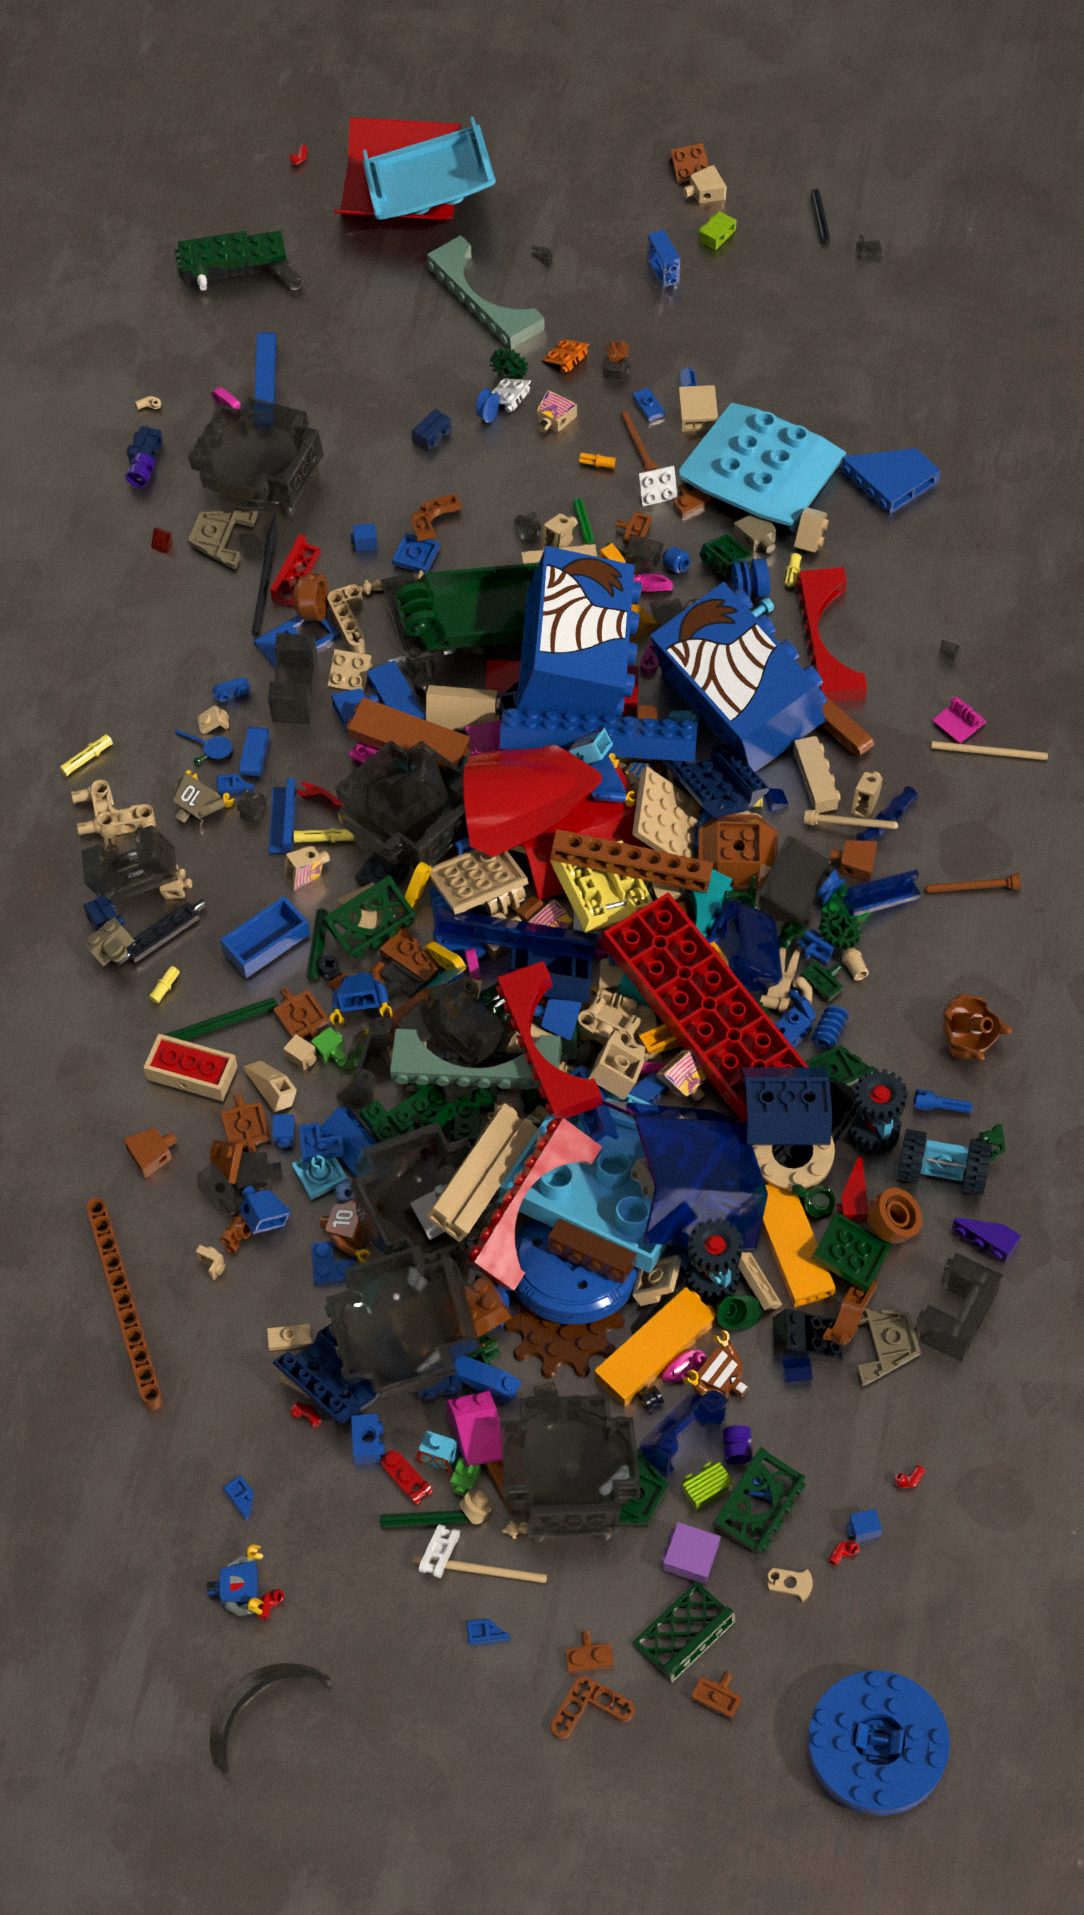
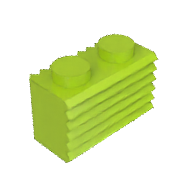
[699,211,737,251]
[681,1461,733,1511]

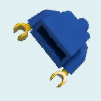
[588,753,637,807]
[330,972,393,1026]

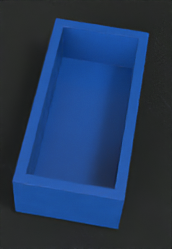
[220,896,310,978]

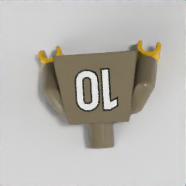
[173,770,234,823]

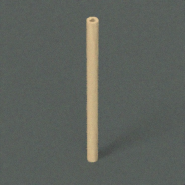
[931,741,1048,760]
[413,1555,547,1583]

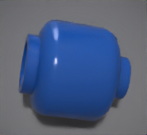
[662,546,690,574]

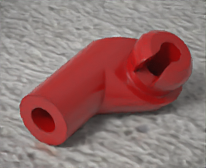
[289,145,307,165]
[290,1402,321,1427]
[894,1465,925,1489]
[827,1541,860,1566]
[257,1589,284,1620]

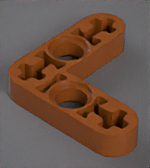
[551,1676,635,1740]

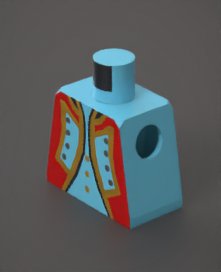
[568,728,613,764]
[415,1431,462,1474]

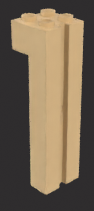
[425,1103,538,1242]

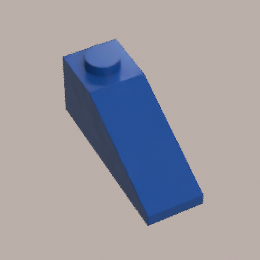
[449,1354,522,1406]

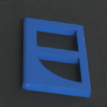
[253,615,341,672]

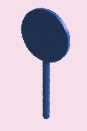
[175,730,232,759]

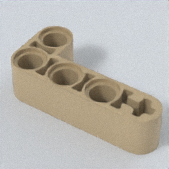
[327,584,365,654]

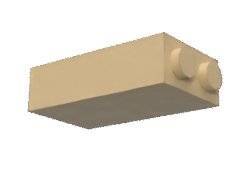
[426,685,501,731]

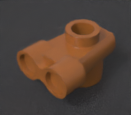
[220,1216,251,1254]

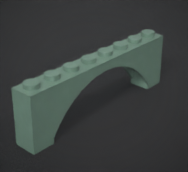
[427,235,545,349]
[390,1029,562,1090]

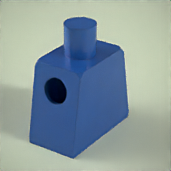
[331,688,380,733]
[533,999,582,1041]
[240,1186,291,1234]

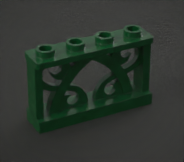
[322,875,417,961]
[712,1447,806,1554]

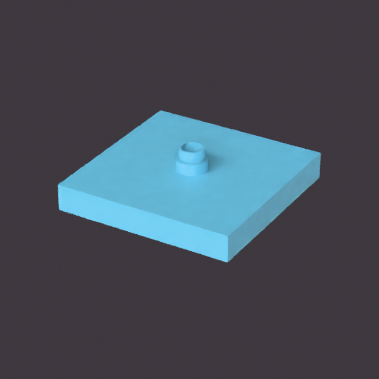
[498,1087,727,1273]

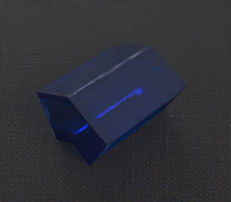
[782,1357,813,1382]

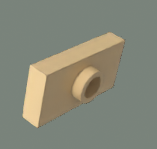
[267,1324,312,1351]

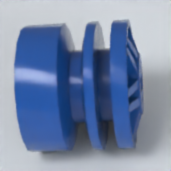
[731,558,770,599]

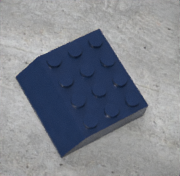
[508,936,592,1003]

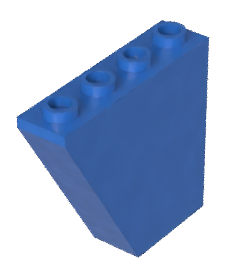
[841,448,941,514]

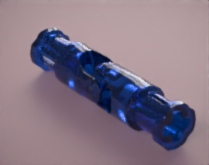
[856,786,919,841]

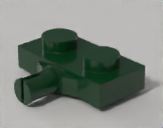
[800,961,844,1002]

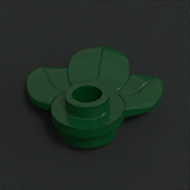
[773,922,806,950]

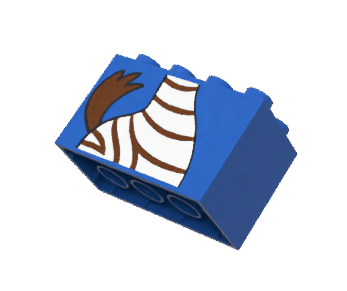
[516,546,642,717]
[650,582,827,772]

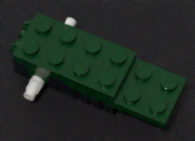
[174,230,287,290]

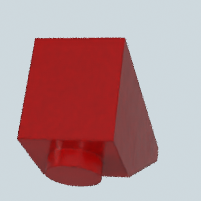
[837,1157,868,1223]

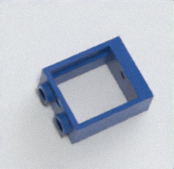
[647,229,680,287]

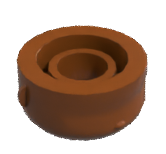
[293,574,329,622]
[868,1188,922,1244]

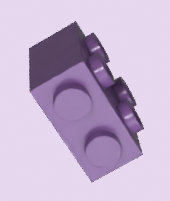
[661,1522,721,1585]

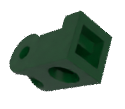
[417,1100,456,1138]

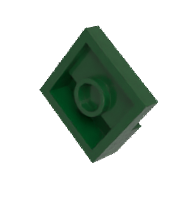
[699,534,753,577]

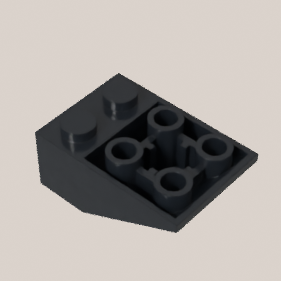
[773,1308,843,1362]

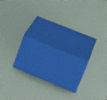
[679,366,697,387]

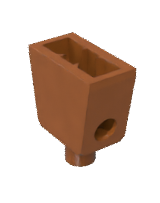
[830,840,877,883]
[124,1128,178,1178]

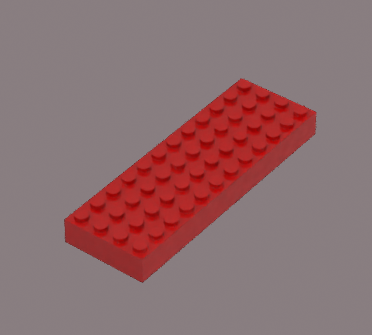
[601,892,808,1124]

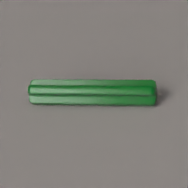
[573,498,594,545]

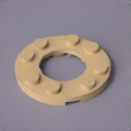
[750,1136,835,1191]

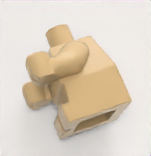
[160,864,192,899]

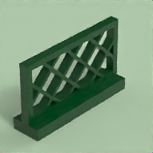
[632,1581,736,1683]

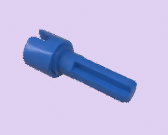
[913,1089,972,1113]

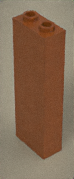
[346,697,470,777]

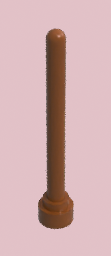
[621,411,659,472]
[924,873,1021,893]

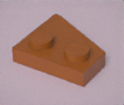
[209,1140,243,1184]

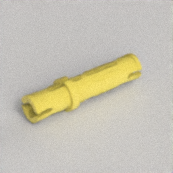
[59,734,113,777]
[294,828,354,843]

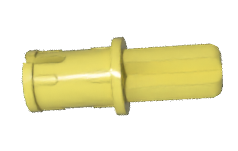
[785,553,802,588]
[148,966,179,1004]

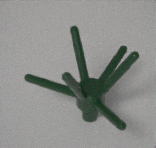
[722,876,764,926]

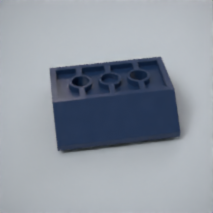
[662,744,769,818]
[741,1067,832,1146]
[273,1322,394,1424]

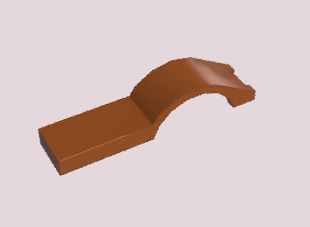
[823,1281,877,1346]

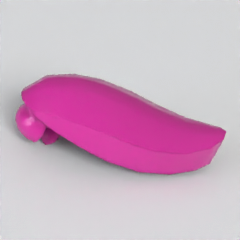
[634,573,673,592]
[661,1349,707,1382]

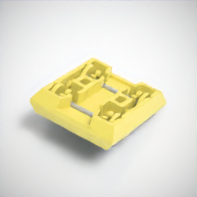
[550,840,653,934]

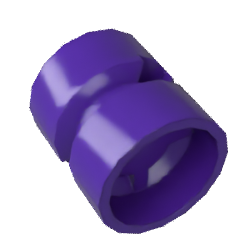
[125,453,156,488]
[723,1425,753,1465]

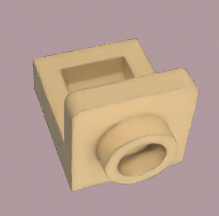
[197,705,229,734]
[196,1245,225,1280]

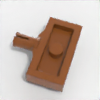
[673,483,714,517]
[615,511,652,548]
[565,1630,614,1674]
[691,1671,742,1720]

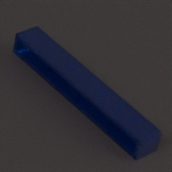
[433,907,597,961]

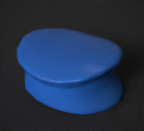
[476,388,500,423]
[816,869,846,905]

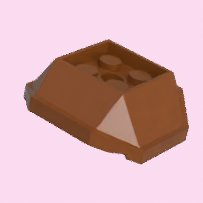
[698,814,778,891]

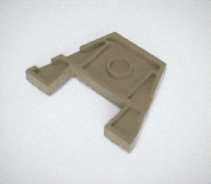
[188,509,258,569]
[857,1308,921,1386]

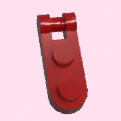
[381,1450,433,1505]

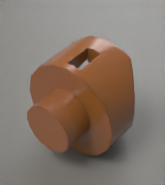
[604,341,629,368]

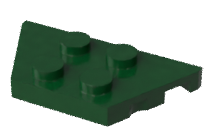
[804,1045,876,1102]
[599,1448,668,1525]

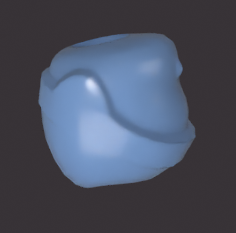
[335,1181,358,1203]

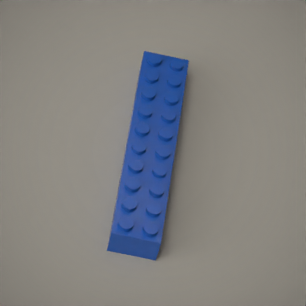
[500,708,697,762]

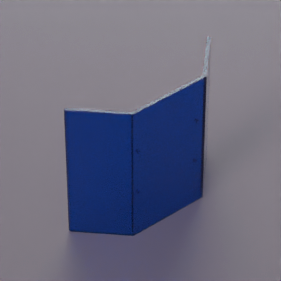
[602,1100,768,1250]

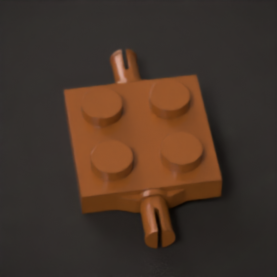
[273,987,329,1039]
[220,1094,271,1158]

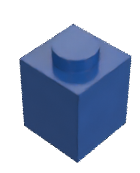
[350,523,378,551]
[272,1114,296,1148]
[846,1508,882,1543]

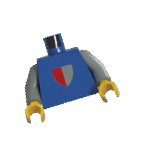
[207,1544,264,1617]

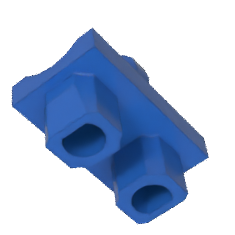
[796,929,835,964]

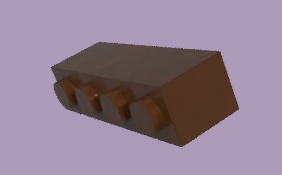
[547,1218,637,1284]

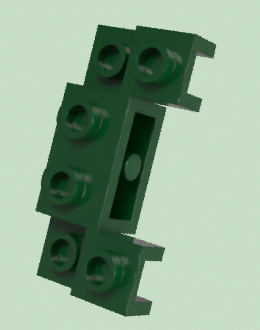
[359,1083,450,1149]
[450,1086,497,1167]

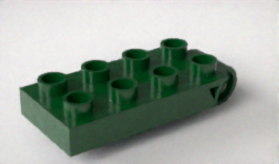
[393,562,539,651]

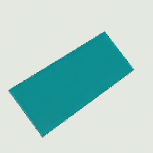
[420,965,468,990]

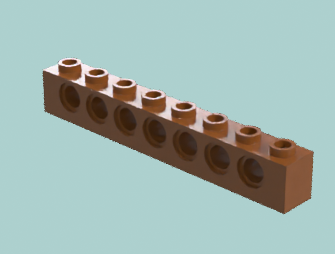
[550,829,713,893]

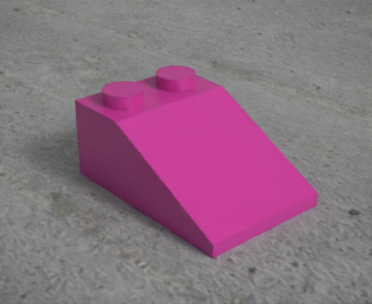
[446,1391,509,1467]

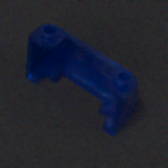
[722,900,783,993]
[639,1390,729,1479]

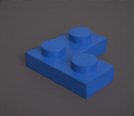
[299,1122,345,1163]
[311,1242,357,1285]

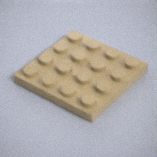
[632,767,700,858]
[429,849,529,915]

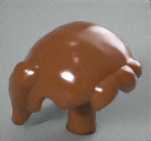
[942,994,1012,1060]

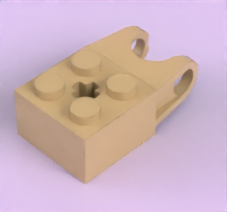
[588,1030,645,1100]

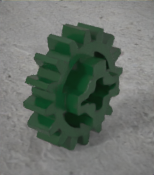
[489,348,528,379]
[818,910,863,951]

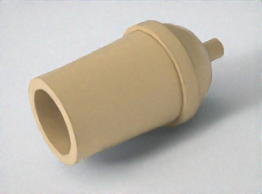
[842,948,869,980]

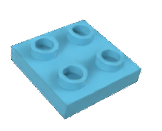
[292,1155,348,1200]

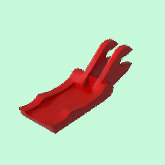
[297,782,353,813]

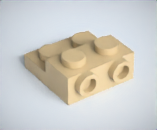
[633,1255,682,1306]

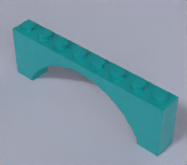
[617,869,733,1009]

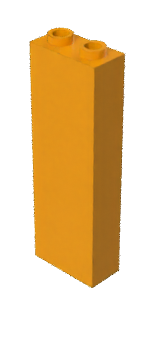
[750,1184,836,1309]
[594,1287,717,1408]

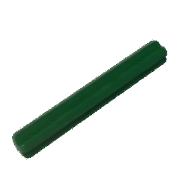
[307,908,328,980]
[380,1510,468,1528]

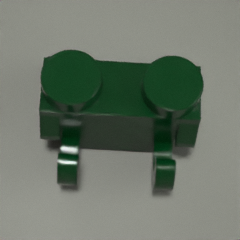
[480,982,505,1015]
[520,1088,547,1115]
[971,1124,1006,1162]

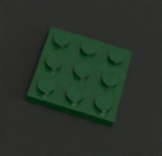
[811,1212,891,1292]

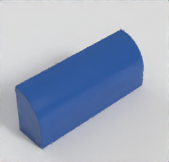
[367,660,426,720]
[320,1106,398,1189]

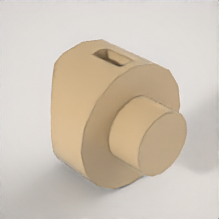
[459,1489,492,1524]

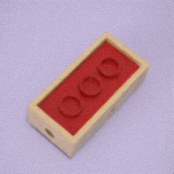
[143,1033,237,1101]

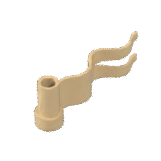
[760,946,802,1013]

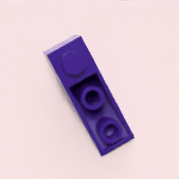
[952,1217,1021,1263]

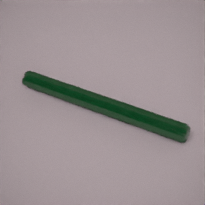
[164,997,277,1041]

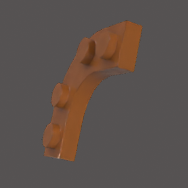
[411,494,462,541]

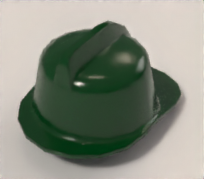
[712,1295,762,1329]

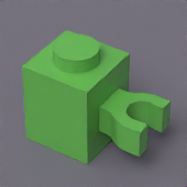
[311,1027,347,1068]
[450,1458,481,1496]

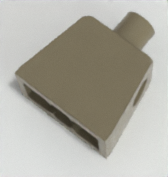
[734,514,776,553]

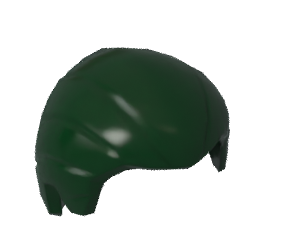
[792,1184,835,1218]

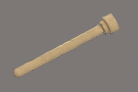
[804,809,898,829]

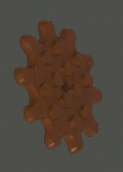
[503,1291,625,1379]

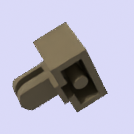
[84,917,134,966]

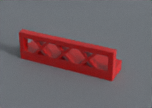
[270,534,321,607]

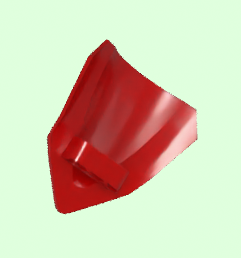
[463,745,602,857]

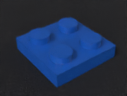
[392,533,440,573]

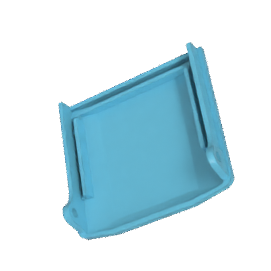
[362,116,496,219]
[679,403,846,533]

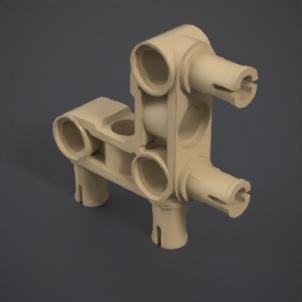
[71,780,156,851]
[577,996,651,1062]

